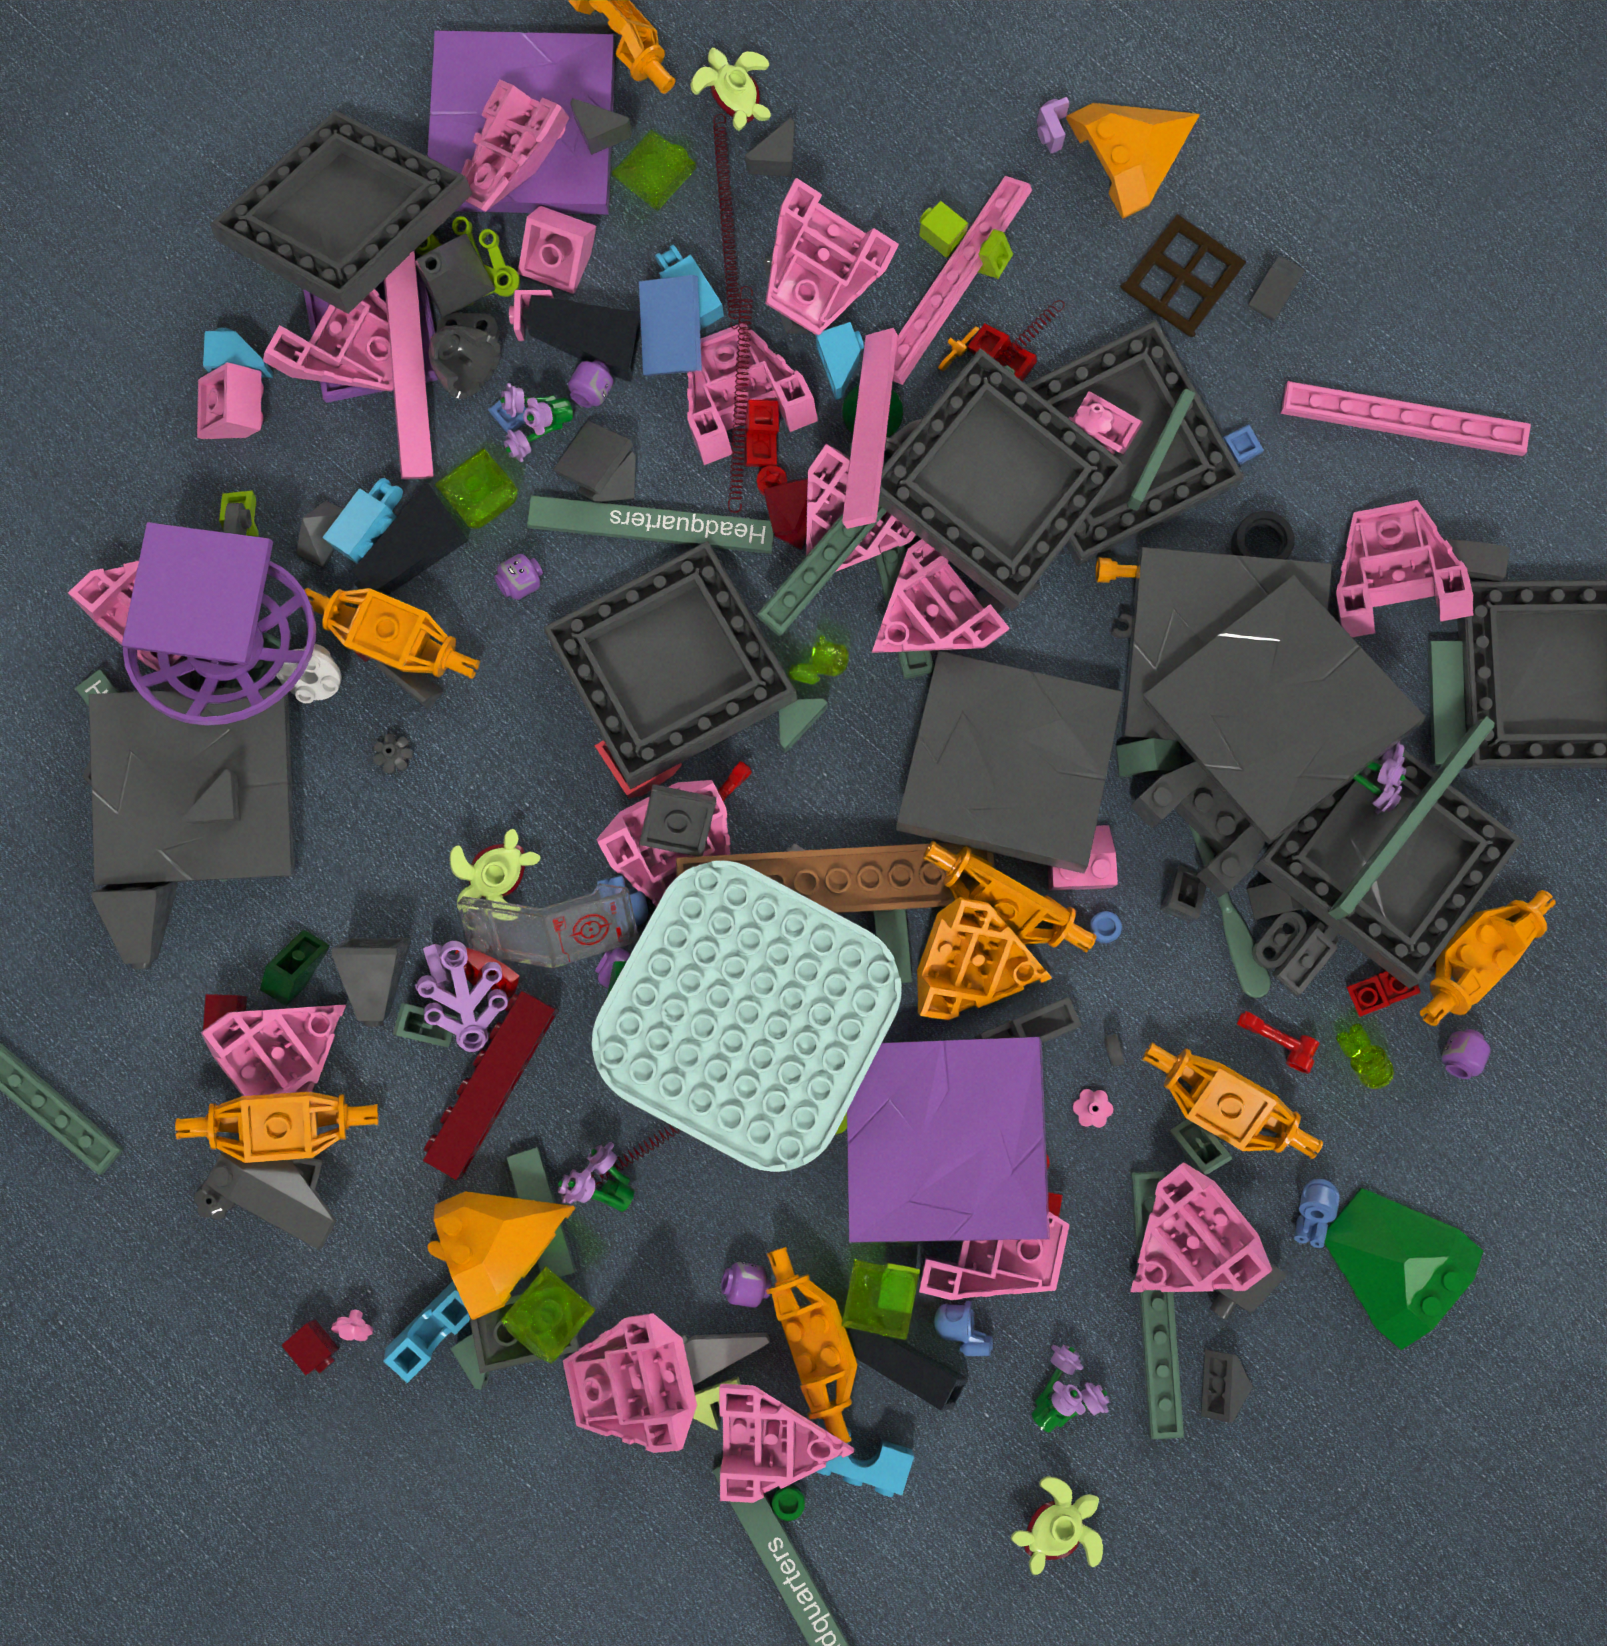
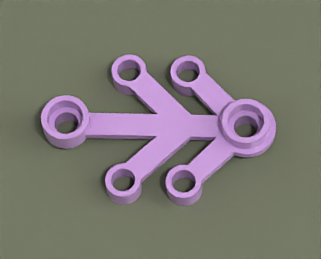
[417,941,508,1052]

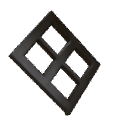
[1120,214,1246,337]

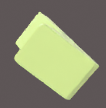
[693,1376,741,1430]

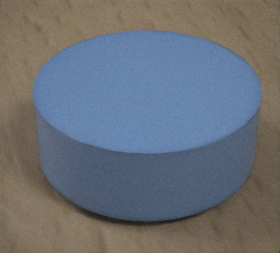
[1089,911,1122,943]

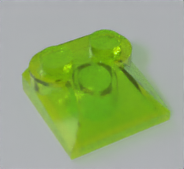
[612,129,696,211]
[435,448,518,529]
[841,1259,919,1340]
[501,1266,596,1364]

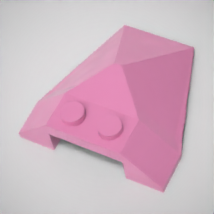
[461,79,570,212]
[765,178,899,335]
[596,780,730,907]
[563,1313,697,1453]

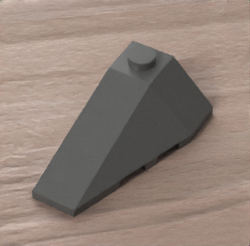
[205,1152,337,1250]

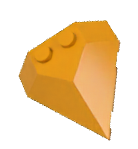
[1066,103,1200,219]
[917,897,1052,1020]
[433,1191,575,1320]

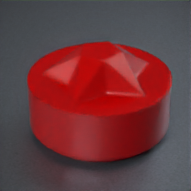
[756,465,787,496]

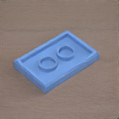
[639,275,702,376]

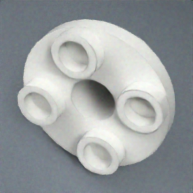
[276,644,342,703]

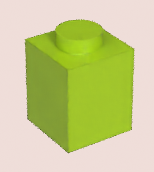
[919,200,968,258]

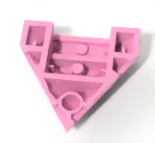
[806,443,916,571]
[871,539,1010,653]
[68,561,184,671]
[201,1004,346,1096]
[1130,1162,1272,1292]
[719,1384,854,1503]

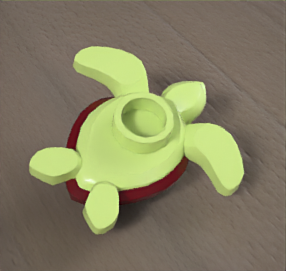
[690,48,771,131]
[450,829,540,919]
[1011,1476,1103,1575]

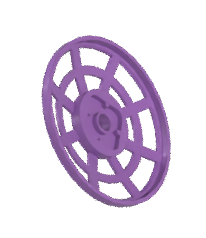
[123,561,316,725]

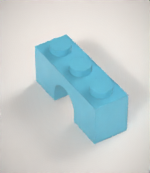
[383,1281,470,1383]
[816,1419,914,1497]

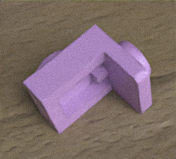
[1037,97,1070,153]
[415,944,453,991]

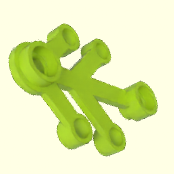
[415,216,520,306]

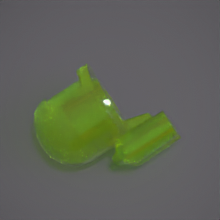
[788,634,849,685]
[1336,1023,1394,1089]

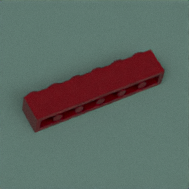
[423,991,559,1180]

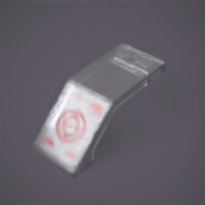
[457,883,639,968]

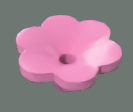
[1075,403,1113,436]
[1072,1089,1114,1128]
[331,1310,373,1341]

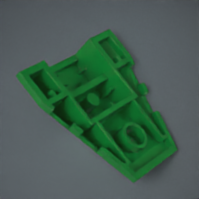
[1324,1188,1483,1350]

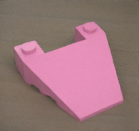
[263,289,393,392]
[687,323,818,465]
[1336,500,1473,637]
[919,1212,1070,1300]

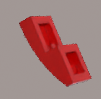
[967,323,1037,382]
[744,399,779,467]

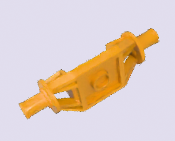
[568,0,676,94]
[301,588,480,679]
[923,841,1096,953]
[1420,890,1556,1026]
[1142,1042,1323,1159]
[175,1092,378,1163]
[766,1247,858,1443]

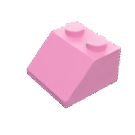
[518,206,596,294]
[197,362,264,439]
[1048,825,1118,891]

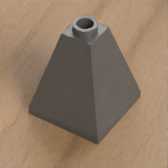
[415,234,495,317]
[91,882,178,969]
[332,938,411,1027]

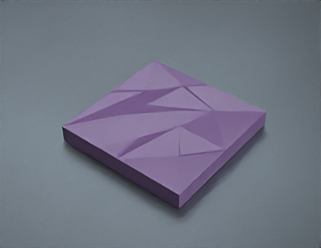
[428,31,616,215]
[847,1037,1050,1243]

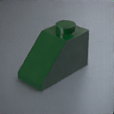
[260,929,330,1006]

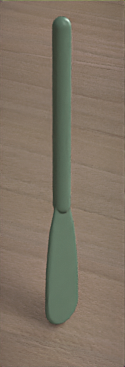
[1188,824,1271,998]

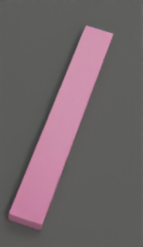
[893,176,1032,385]
[384,251,433,479]
[842,328,898,529]
[1280,381,1531,456]

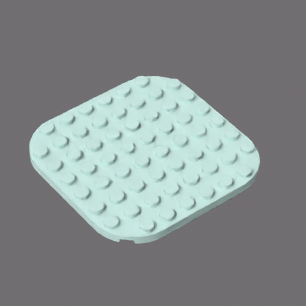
[592,861,902,1172]

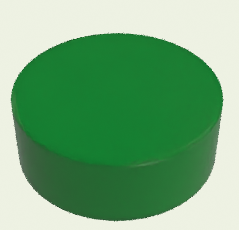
[772,1484,805,1521]

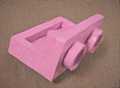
[1068,391,1143,455]

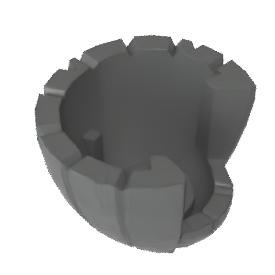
[429,325,501,399]

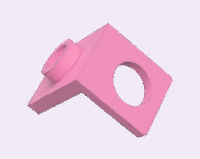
[509,290,554,341]

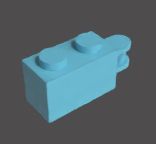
[655,245,724,330]
[322,478,403,564]

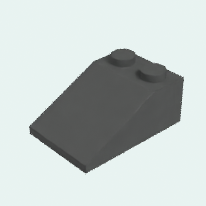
[469,1282,580,1374]

